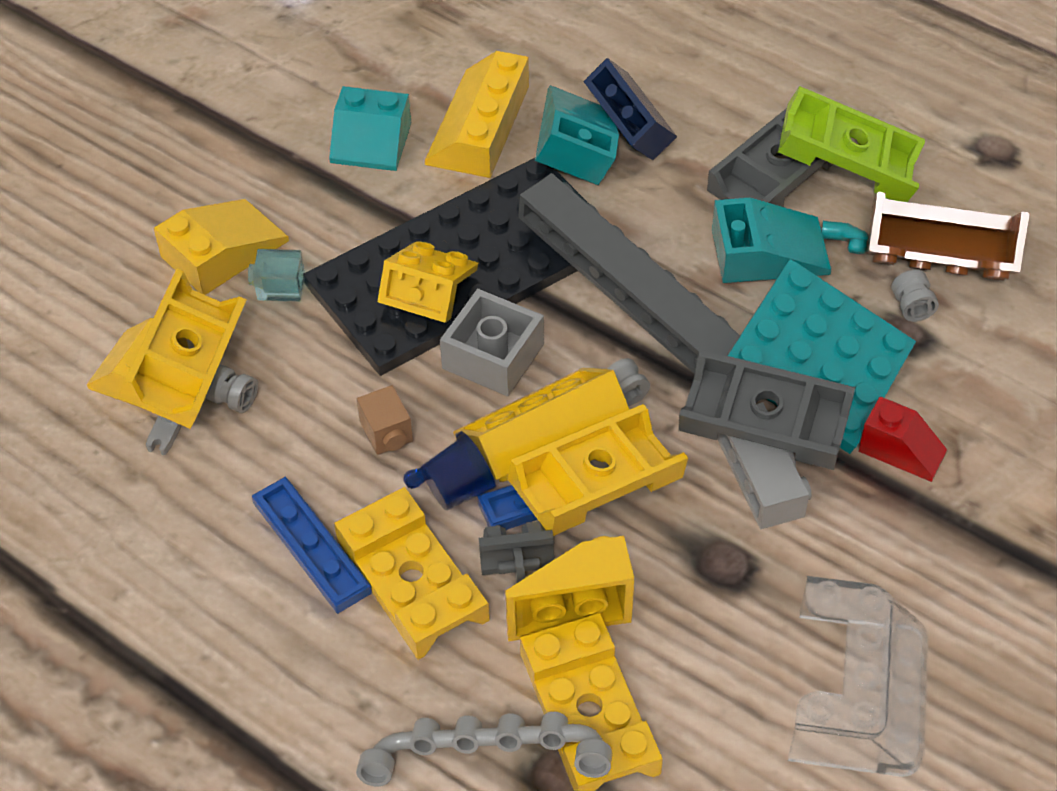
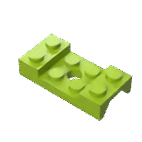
[778,86,925,202]

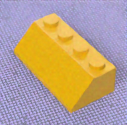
[425,51,529,178]
[453,367,630,482]

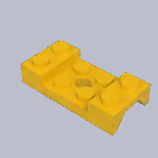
[117,268,247,429]
[508,404,688,536]
[334,487,490,660]
[520,613,663,791]

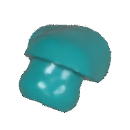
[821,221,869,254]

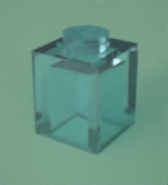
[248,249,305,302]

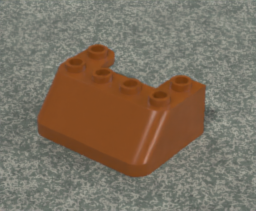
[866,192,1030,281]

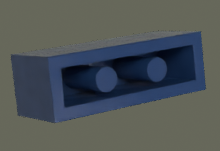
[583,58,677,160]

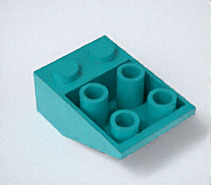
[535,85,619,185]
[712,198,831,283]

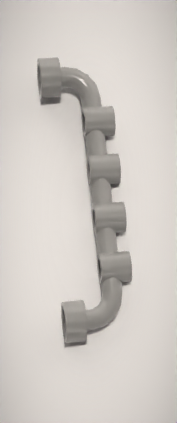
[356,712,612,787]

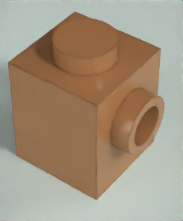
[356,385,413,455]

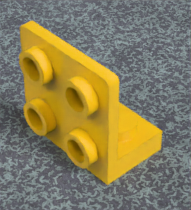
[377,242,479,323]

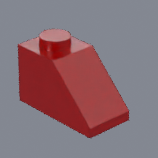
[858,396,947,482]

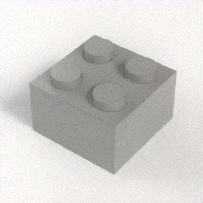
[440,288,544,396]

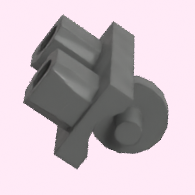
[479,521,554,583]

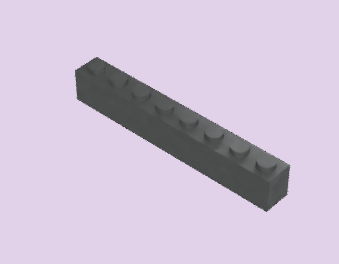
[518,173,740,374]

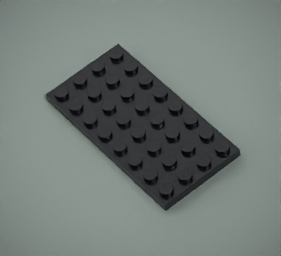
[303,158,589,376]

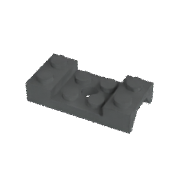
[707,108,834,207]
[678,349,855,470]

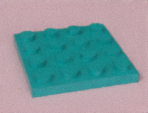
[727,259,916,454]

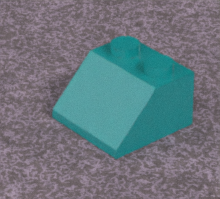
[329,86,411,171]

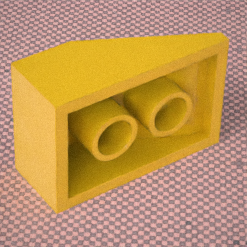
[153,199,289,295]
[505,536,634,642]

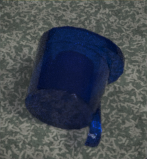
[403,431,496,511]

